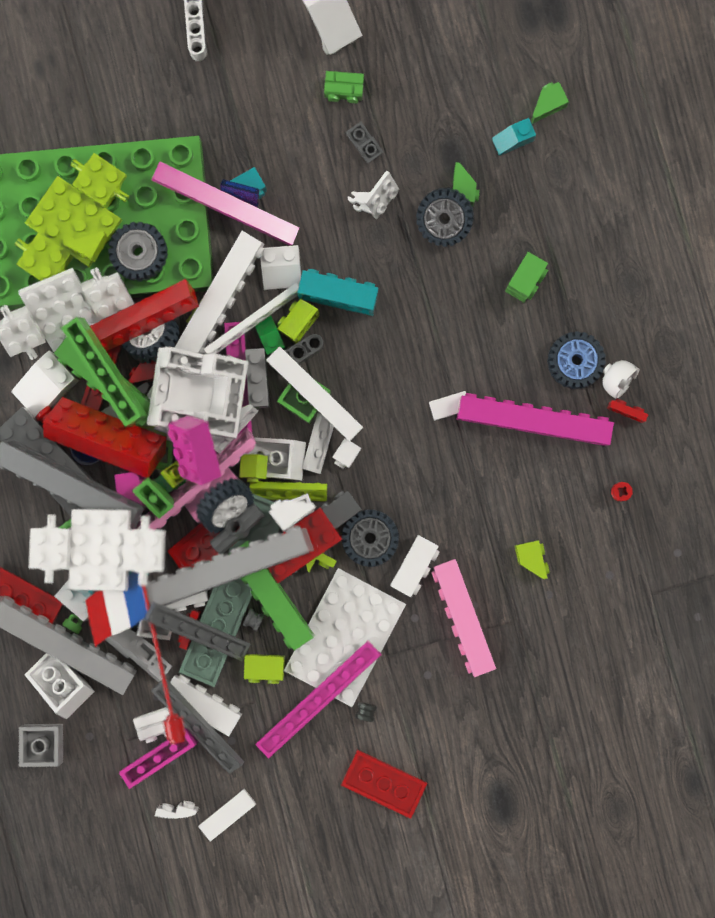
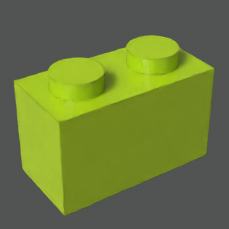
[244,654,285,684]

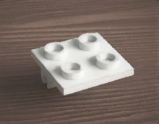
[348,171,399,219]

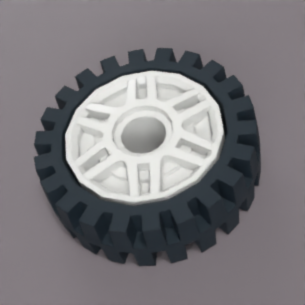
[122,319,179,363]
[196,478,254,533]

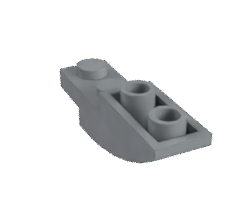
[105,628,172,682]

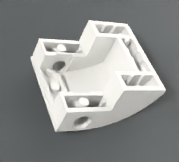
[147,347,248,438]

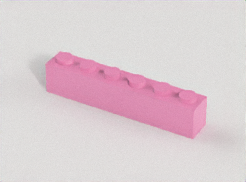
[431,559,496,677]

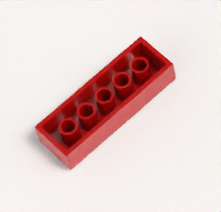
[43,397,167,478]

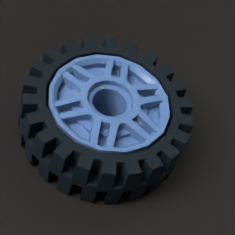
[547,331,606,389]

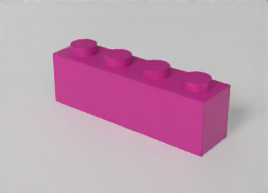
[119,727,198,789]

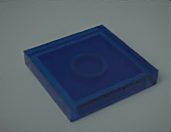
[220,179,259,208]

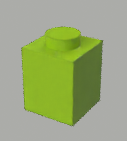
[240,454,268,483]

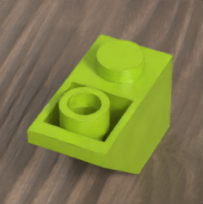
[161,460,186,488]
[514,540,549,579]

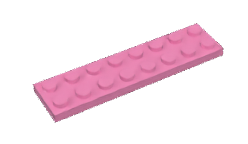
[132,428,256,530]

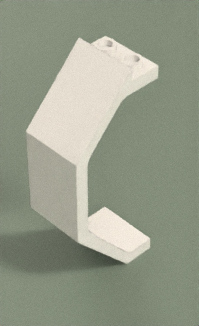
[302,0,362,55]

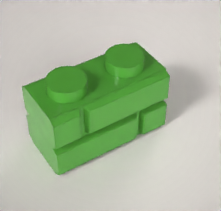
[324,71,364,103]

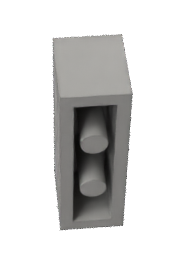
[245,348,270,409]

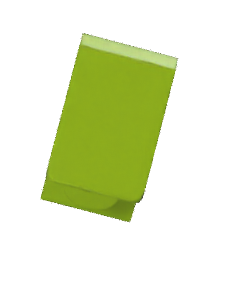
[306,553,337,572]

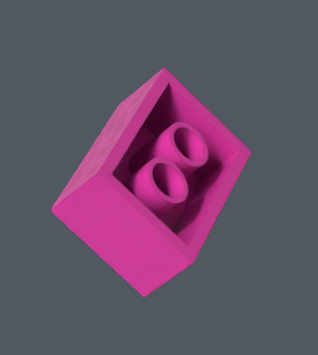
[168,415,222,485]

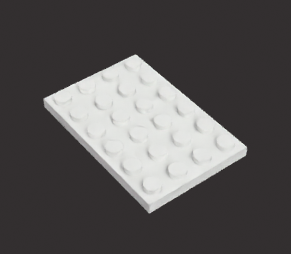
[284,568,406,707]

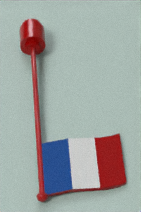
[85,571,186,744]

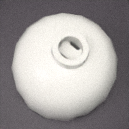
[603,360,640,399]

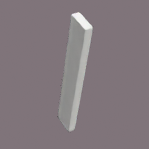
[204,283,299,354]
[266,346,363,442]

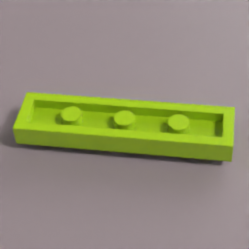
[250,481,327,501]

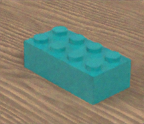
[297,269,378,316]

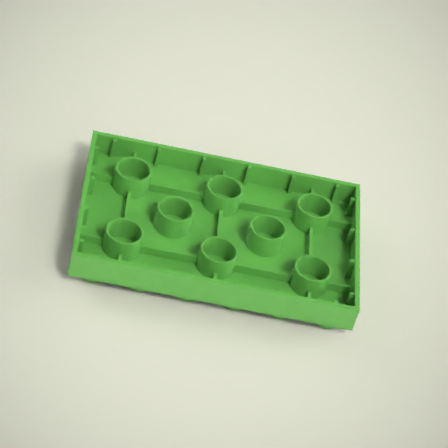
[0,136,214,310]

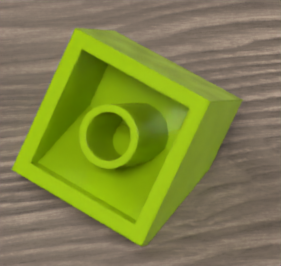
[277,299,319,344]

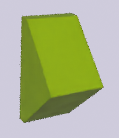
[66,231,108,262]

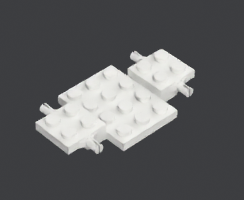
[0,268,134,360]
[29,510,165,591]

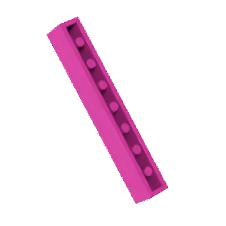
[456,393,614,446]

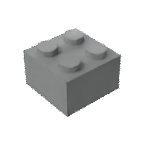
[19,724,63,767]

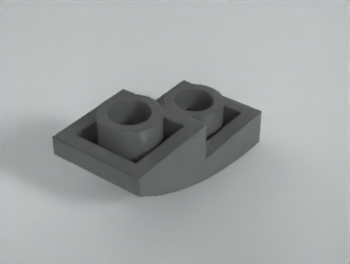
[345,121,383,163]

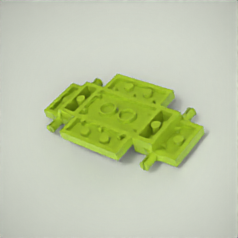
[15,153,129,281]

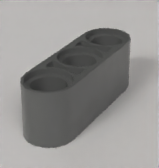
[285,334,324,365]

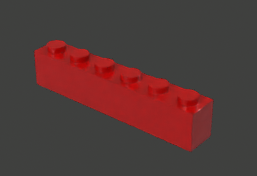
[90,279,199,352]

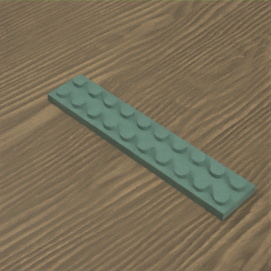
[179,494,280,687]

